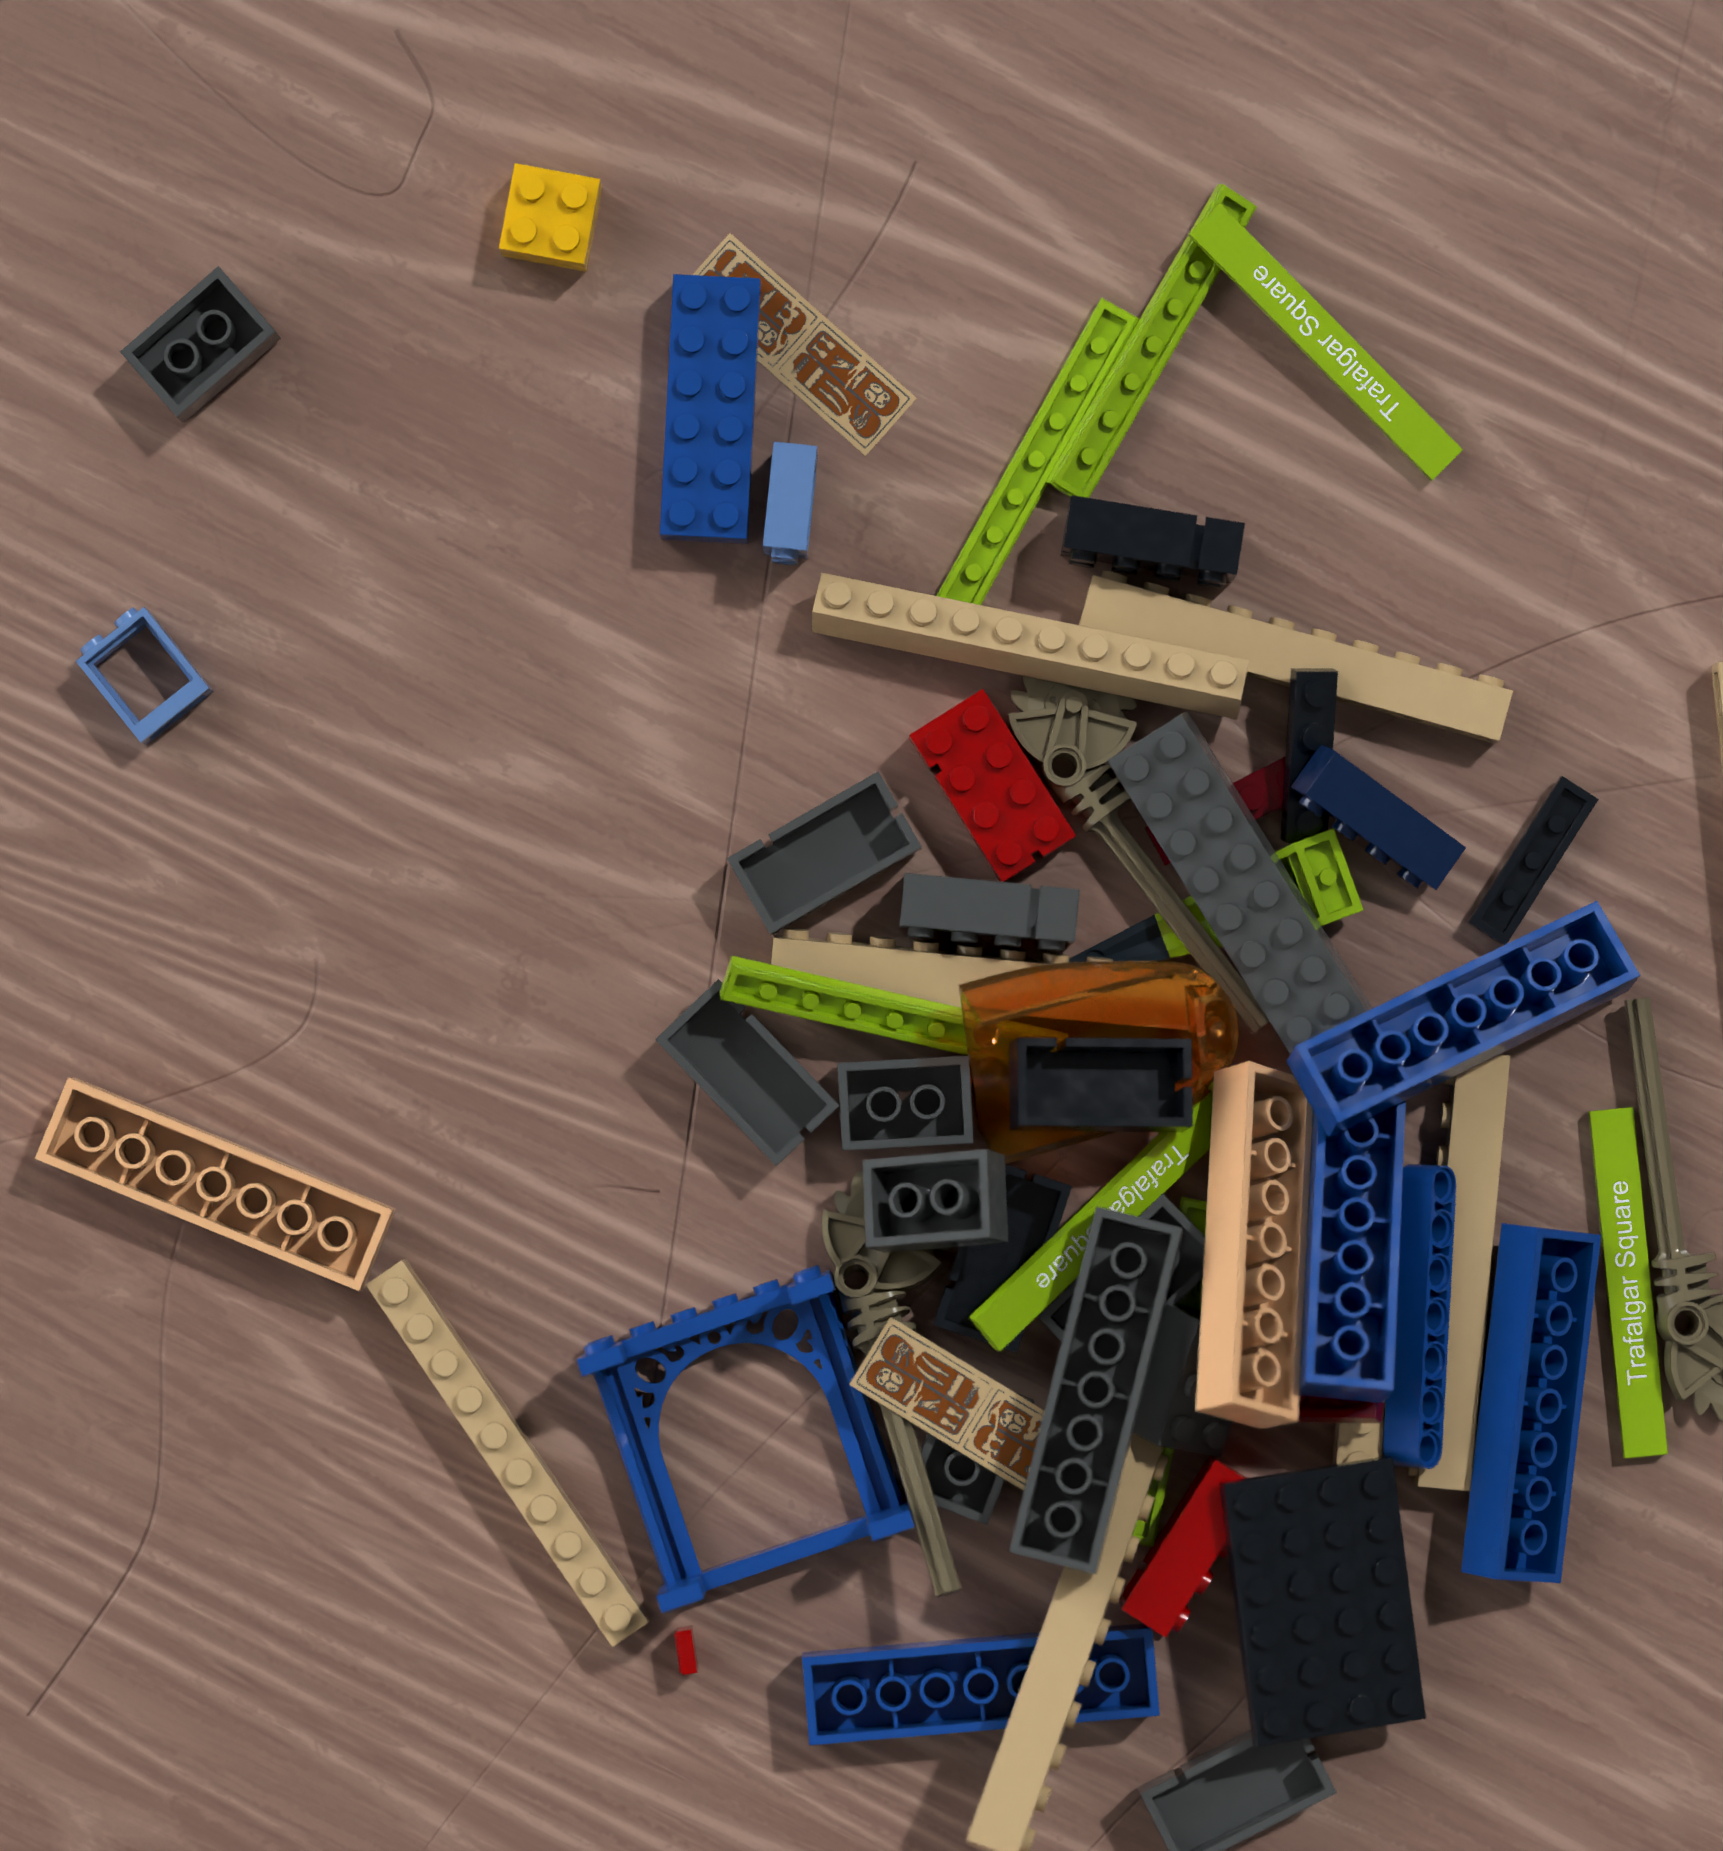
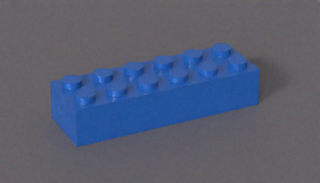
[660,274,761,544]

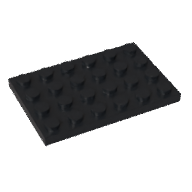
[1219,1456,1426,1747]

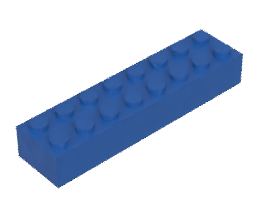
[1286,901,1640,1138]
[1299,1100,1406,1403]
[1461,1223,1601,1583]
[802,1623,1160,1745]

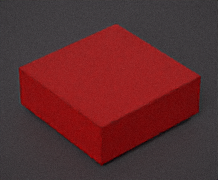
[674,1625,699,1675]

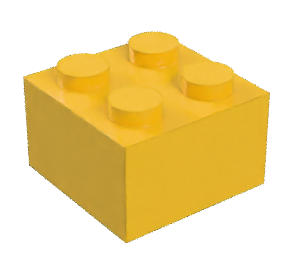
[499,163,603,272]

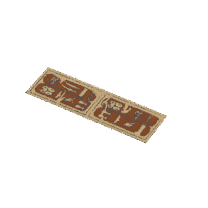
[693,233,917,456]
[849,1317,1044,1491]

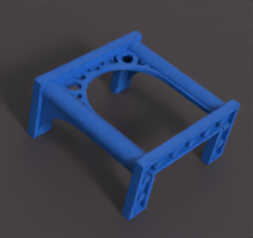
[577,1265,915,1613]

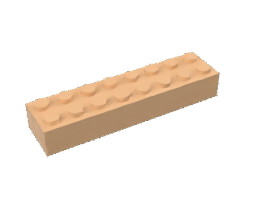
[1196,1061,1313,1429]
[35,1077,397,1291]

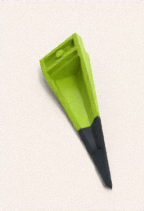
[1069,828,1364,968]

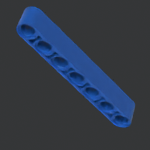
[1383,1164,1456,1469]

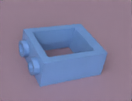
[763,442,818,565]
[76,607,214,745]

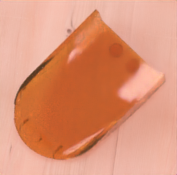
[959,961,1239,1164]

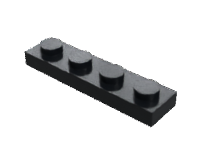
[1280,668,1338,843]
[1467,776,1599,946]

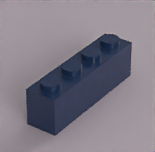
[1291,744,1466,890]

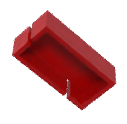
[909,689,1076,882]
[1118,1455,1247,1637]

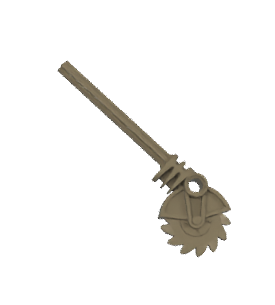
[1007,675,1269,1034]
[1624,997,1723,1422]
[822,1171,961,1597]

